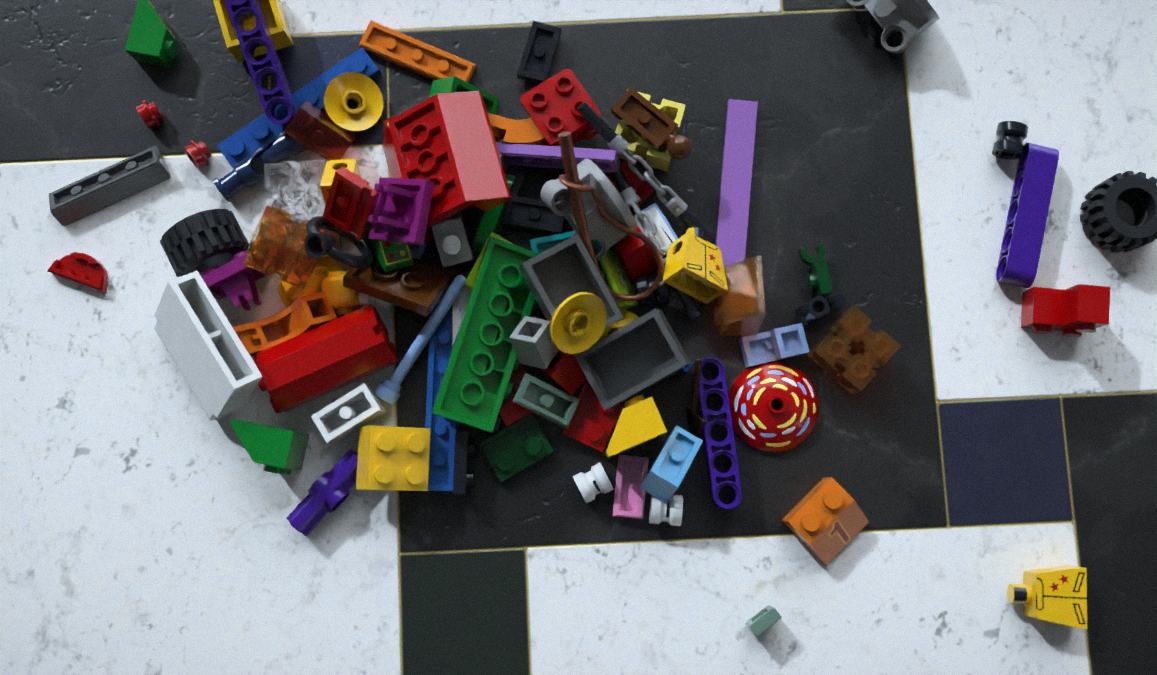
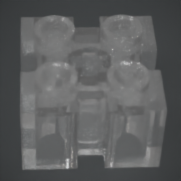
[264,160,326,231]

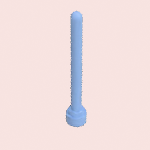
[374,275,466,405]

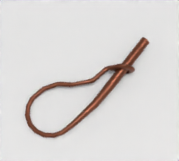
[558,131,664,301]

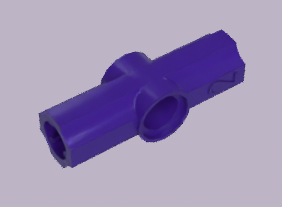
[286,449,358,536]

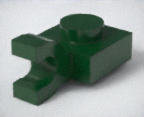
[798,244,833,298]

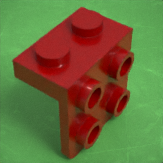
[520,69,602,147]

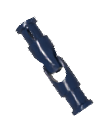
[212,113,327,202]

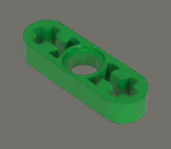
[472,172,516,254]

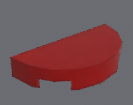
[47,252,109,293]

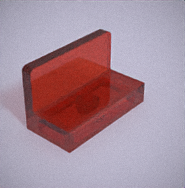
[284,101,356,161]

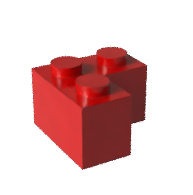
[1021,284,1110,337]

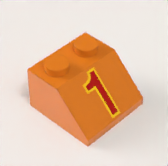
[781,477,869,565]

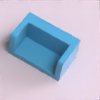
[640,425,703,503]

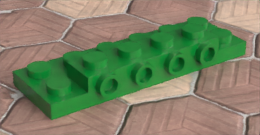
[431,236,539,433]

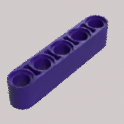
[224,0,298,126]
[996,142,1059,288]
[698,358,742,509]

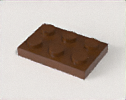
[343,257,455,316]

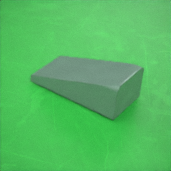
[513,373,580,428]

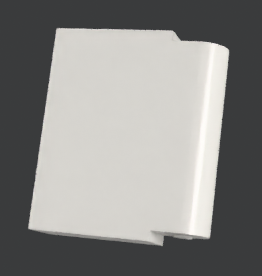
[154,271,263,421]

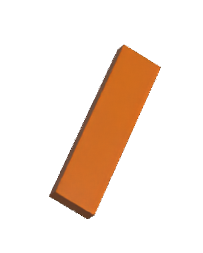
[358,20,477,84]

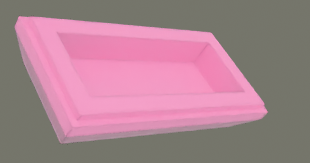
[612,454,649,519]

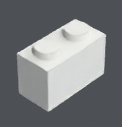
[311,383,387,444]

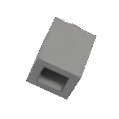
[509,316,559,369]

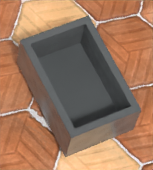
[519,234,624,328]
[575,308,692,410]

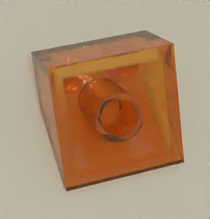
[714,256,765,336]

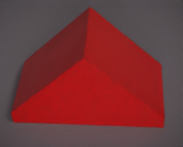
[612,226,658,283]

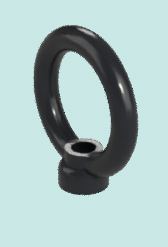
[304,216,374,268]

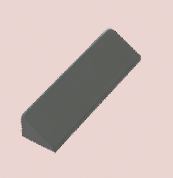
[48,145,171,226]

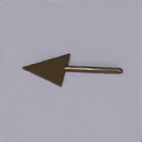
[686,358,706,439]

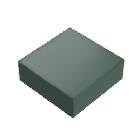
[746,605,782,637]

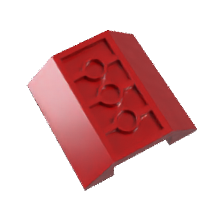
[382,91,512,250]

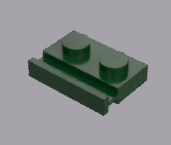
[479,413,554,483]

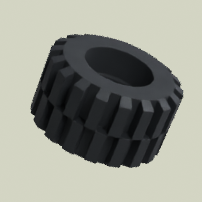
[1080,171,1157,253]
[160,209,249,277]

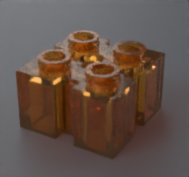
[243,205,325,290]
[806,305,901,395]

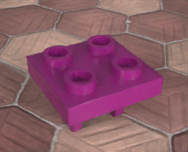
[368,177,434,245]
[201,251,273,311]

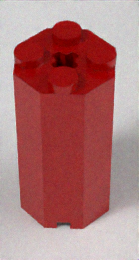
[253,304,399,414]

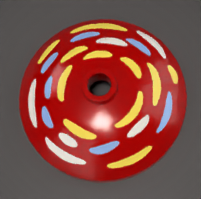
[728,361,819,452]

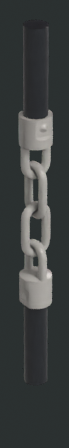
[577,101,716,244]
[609,149,702,320]

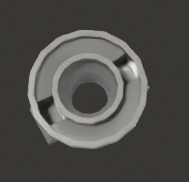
[846,0,940,54]
[540,158,637,261]

